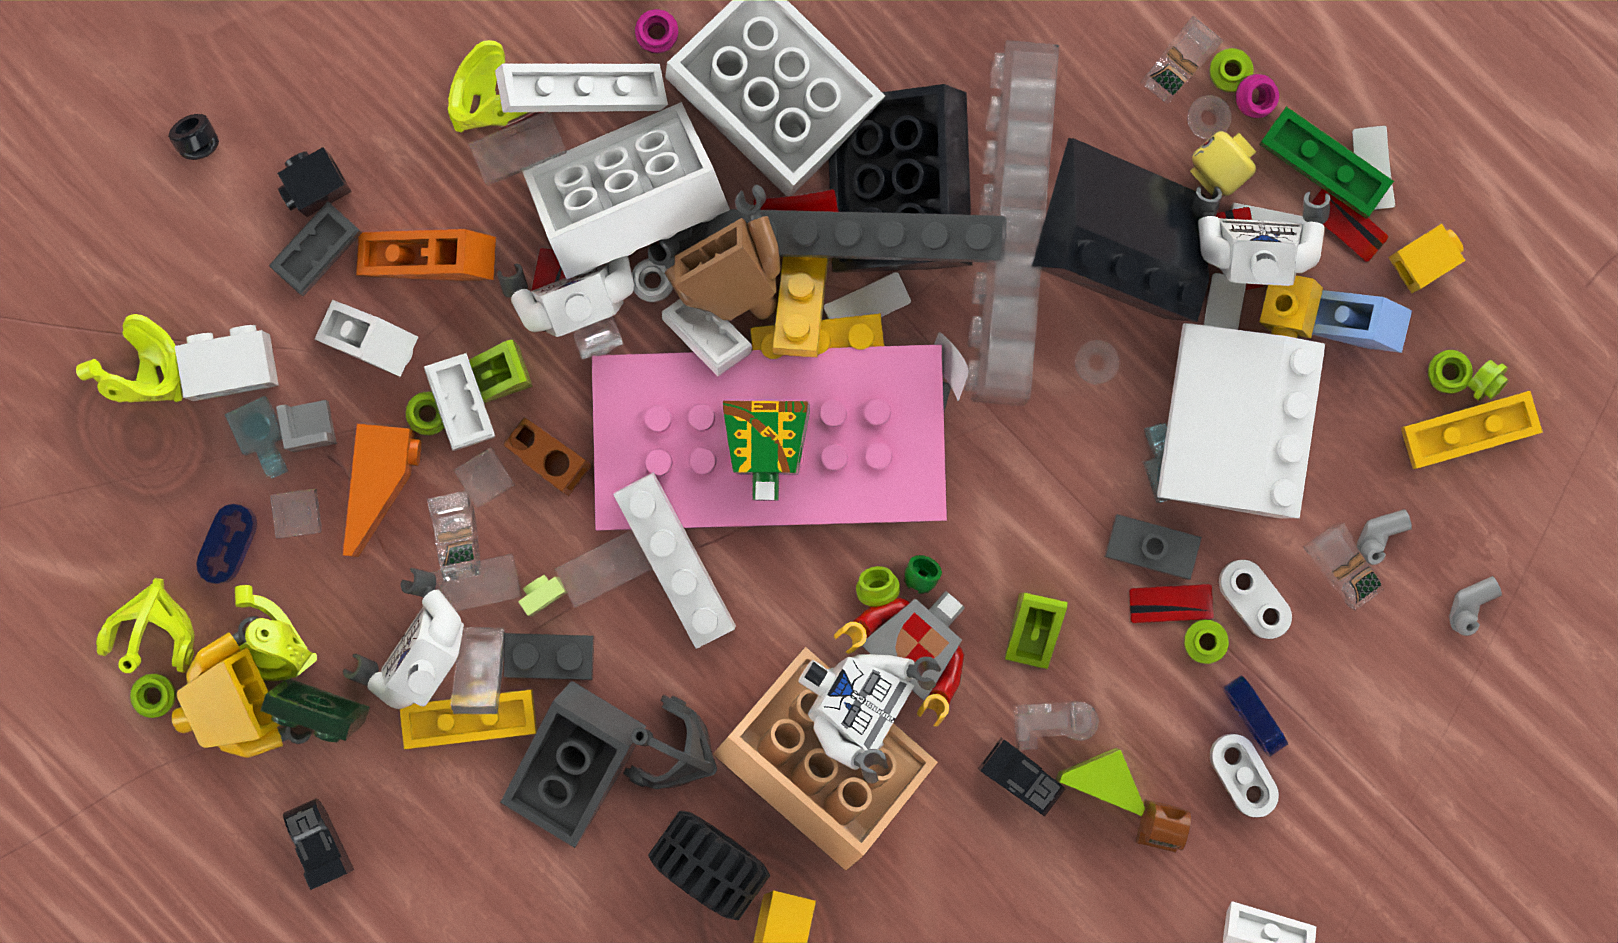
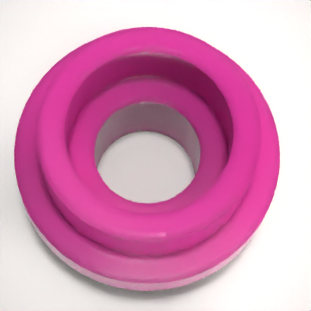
[635,9,679,54]
[1236,74,1279,118]

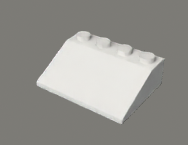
[665,0,885,196]
[522,102,730,279]
[1157,323,1325,518]

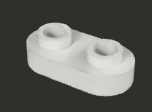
[1219,560,1292,639]
[1210,734,1279,817]

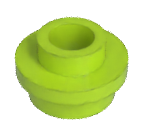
[1209,48,1254,93]
[1428,350,1473,394]
[1468,360,1509,401]
[406,392,444,436]
[856,566,900,607]
[1184,620,1229,664]
[130,674,176,718]

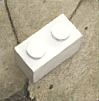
[175,325,279,401]

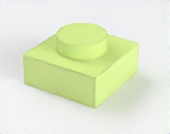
[518,575,568,616]

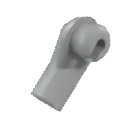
[1357,509,1412,565]
[1449,576,1502,636]

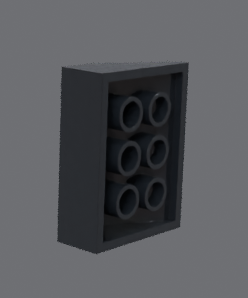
[829,84,973,273]
[1032,138,1209,322]

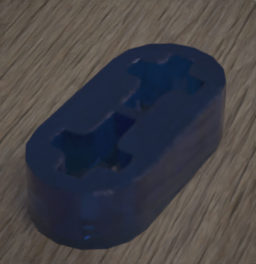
[196,504,257,584]
[1223,675,1288,757]

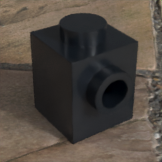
[277,147,352,217]

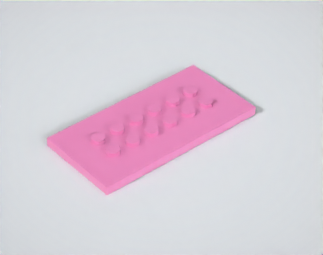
[592,345,947,531]

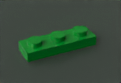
[1259,106,1394,219]

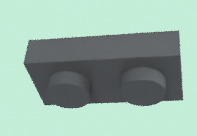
[504,633,594,680]

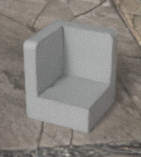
[276,400,337,452]

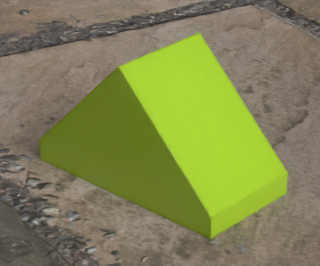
[469,339,533,403]
[1005,592,1068,669]
[1056,748,1145,816]

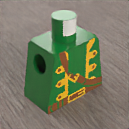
[723,401,810,501]

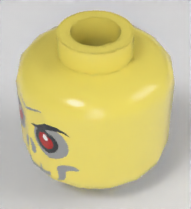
[1190,131,1256,196]

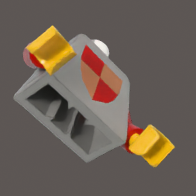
[834,591,965,727]

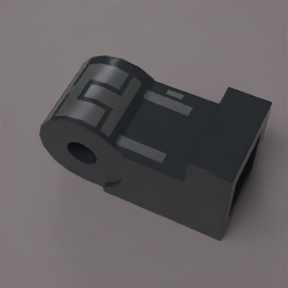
[978,737,1066,817]
[283,798,354,890]

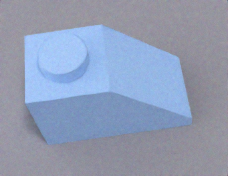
[1312,290,1412,353]

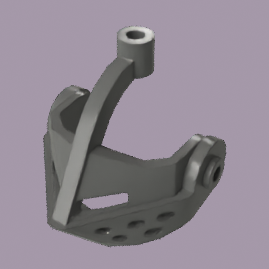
[623,695,717,789]

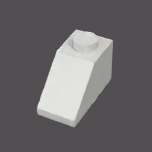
[315,300,418,377]

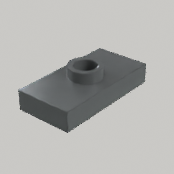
[269,201,362,297]
[1104,514,1202,580]

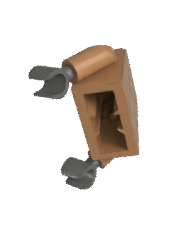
[648,185,781,320]

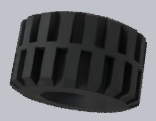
[648,811,770,920]

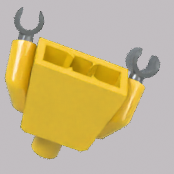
[172,616,312,758]

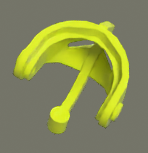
[447,40,528,133]
[76,314,183,403]
[96,578,194,673]
[235,585,317,681]

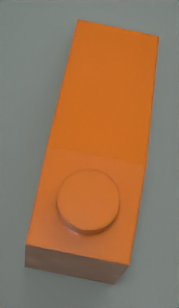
[356,229,496,281]
[343,423,421,557]

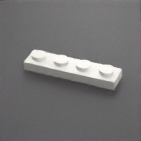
[495,64,668,112]
[613,472,736,649]

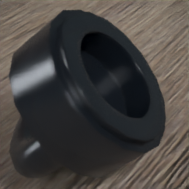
[168,114,219,160]

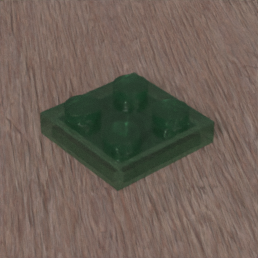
[260,679,370,743]

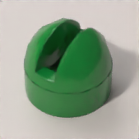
[904,555,942,594]

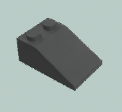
[500,681,647,848]

